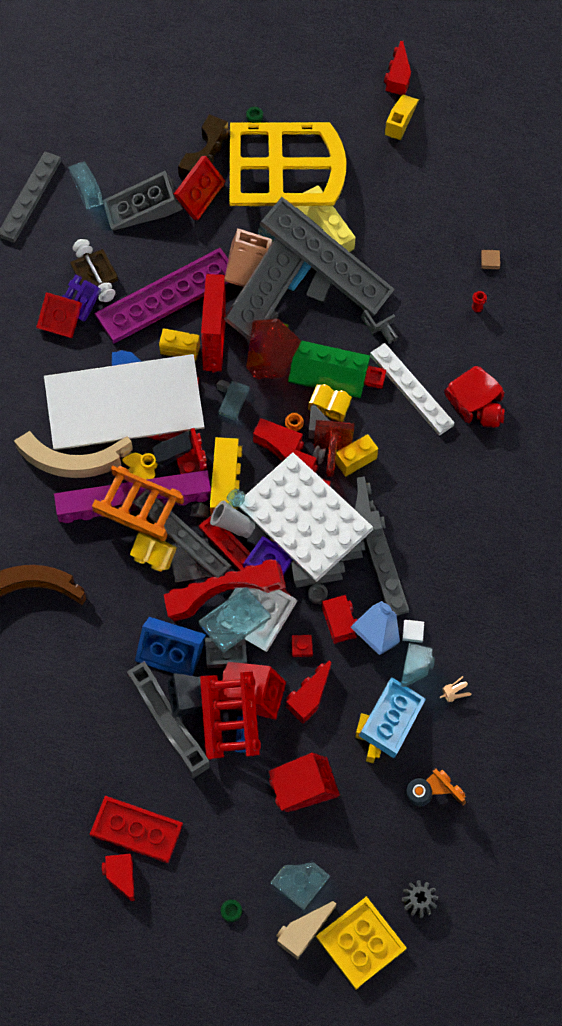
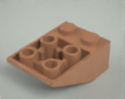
[225,229,272,287]

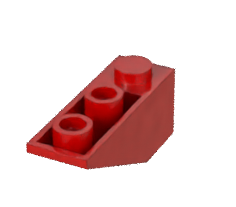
[384,41,411,95]
[286,661,331,724]

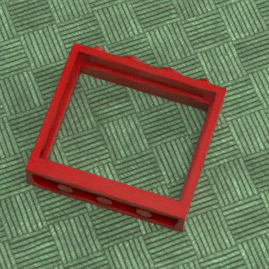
[201,274,226,372]

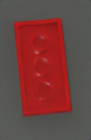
[90,796,183,864]

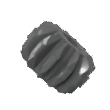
[402,880,438,918]

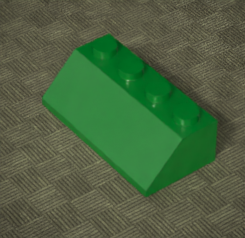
[288,340,370,398]

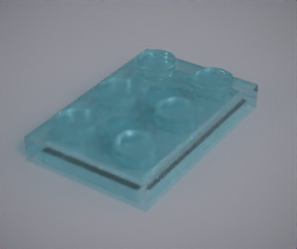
[199,587,271,653]

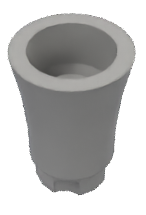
[210,501,255,538]

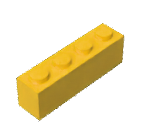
[210,437,242,515]

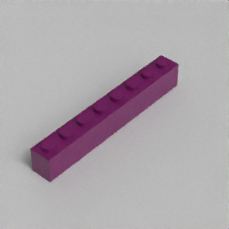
[54,470,211,523]

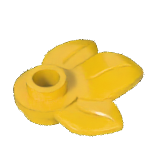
[122,453,158,480]

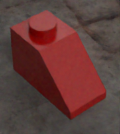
[102,854,135,901]

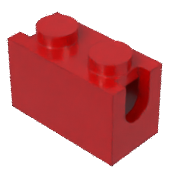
[322,595,357,644]

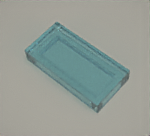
[218,381,249,420]

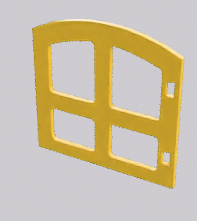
[230,122,346,206]

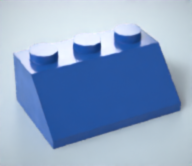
[135,617,206,676]

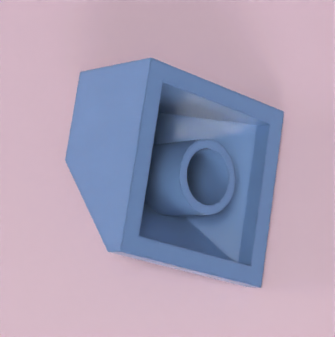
[351,601,400,655]

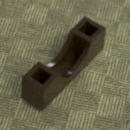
[178,114,230,179]

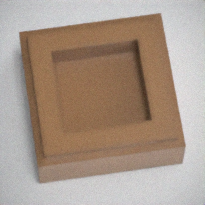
[481,250,500,269]

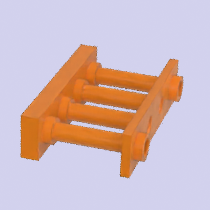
[92,465,184,542]

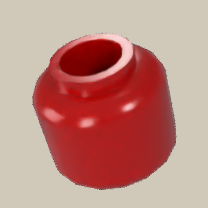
[477,403,505,427]

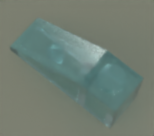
[68,161,103,210]

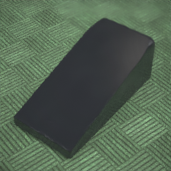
[152,432,194,466]

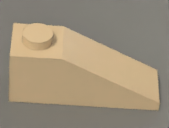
[276,901,336,960]

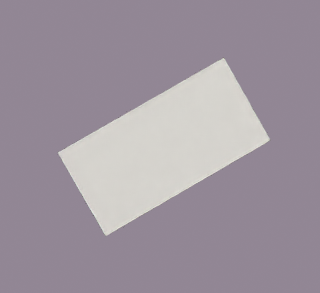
[44,354,204,450]

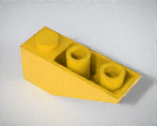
[385,94,419,140]

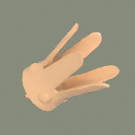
[440,676,472,703]

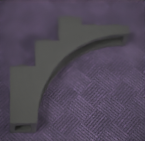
[292,476,386,587]

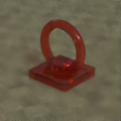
[314,420,354,477]

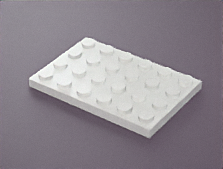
[237,453,373,582]

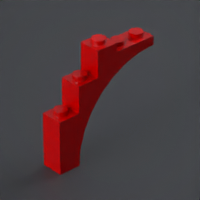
[253,418,331,486]

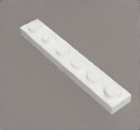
[370,343,454,436]

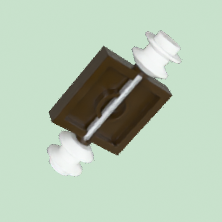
[70,239,118,302]

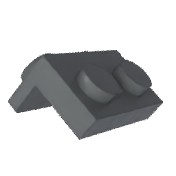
[205,634,247,669]

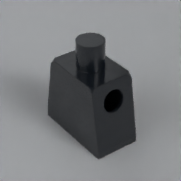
[167,674,203,718]

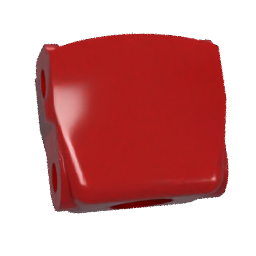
[444,366,505,423]

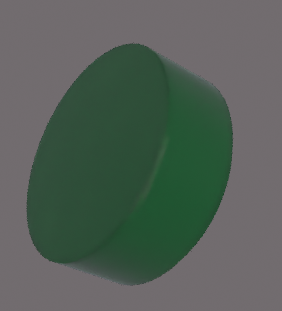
[246,107,263,123]
[221,900,242,923]

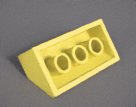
[294,186,356,252]

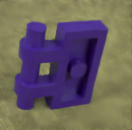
[62,274,102,321]

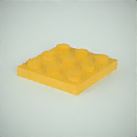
[316,896,407,990]

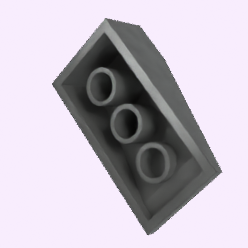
[103,171,183,231]

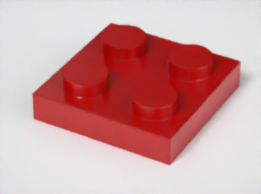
[36,292,82,338]

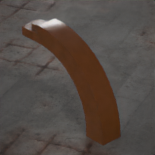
[0,565,87,605]

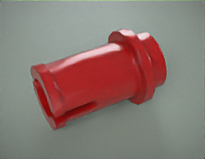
[472,291,487,312]

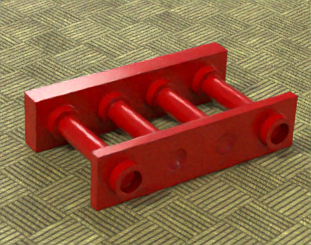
[200,672,261,759]

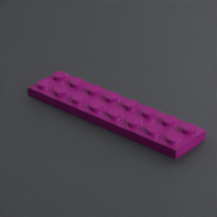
[95,248,229,344]

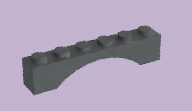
[127,661,210,779]

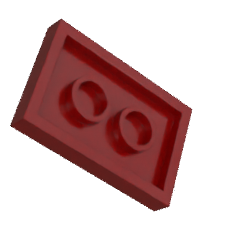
[173,156,226,220]

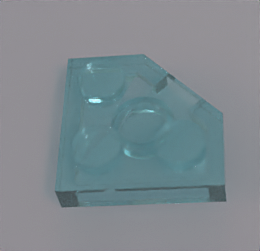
[271,862,330,911]

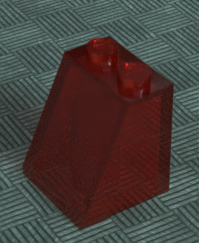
[246,319,301,379]

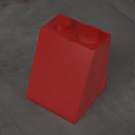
[219,662,286,719]
[269,752,340,812]

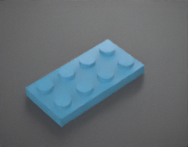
[358,677,426,758]

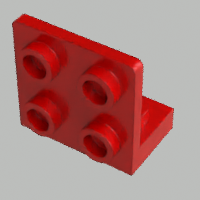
[176,428,207,474]

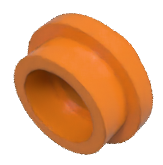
[285,413,304,431]

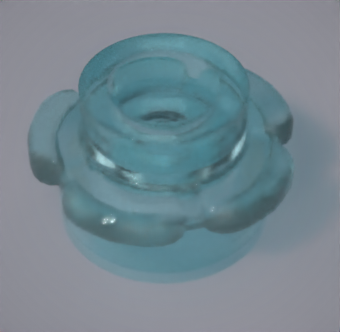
[227,489,245,507]

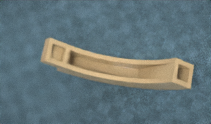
[14,431,133,478]

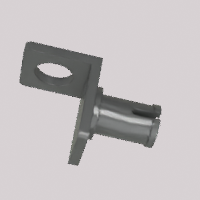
[361,310,398,344]

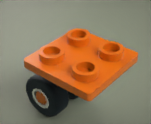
[407,769,466,806]

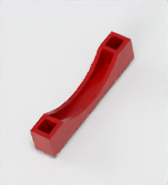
[164,559,286,622]

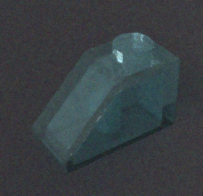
[401,643,435,687]

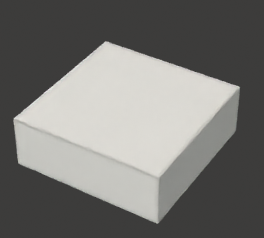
[402,620,424,643]

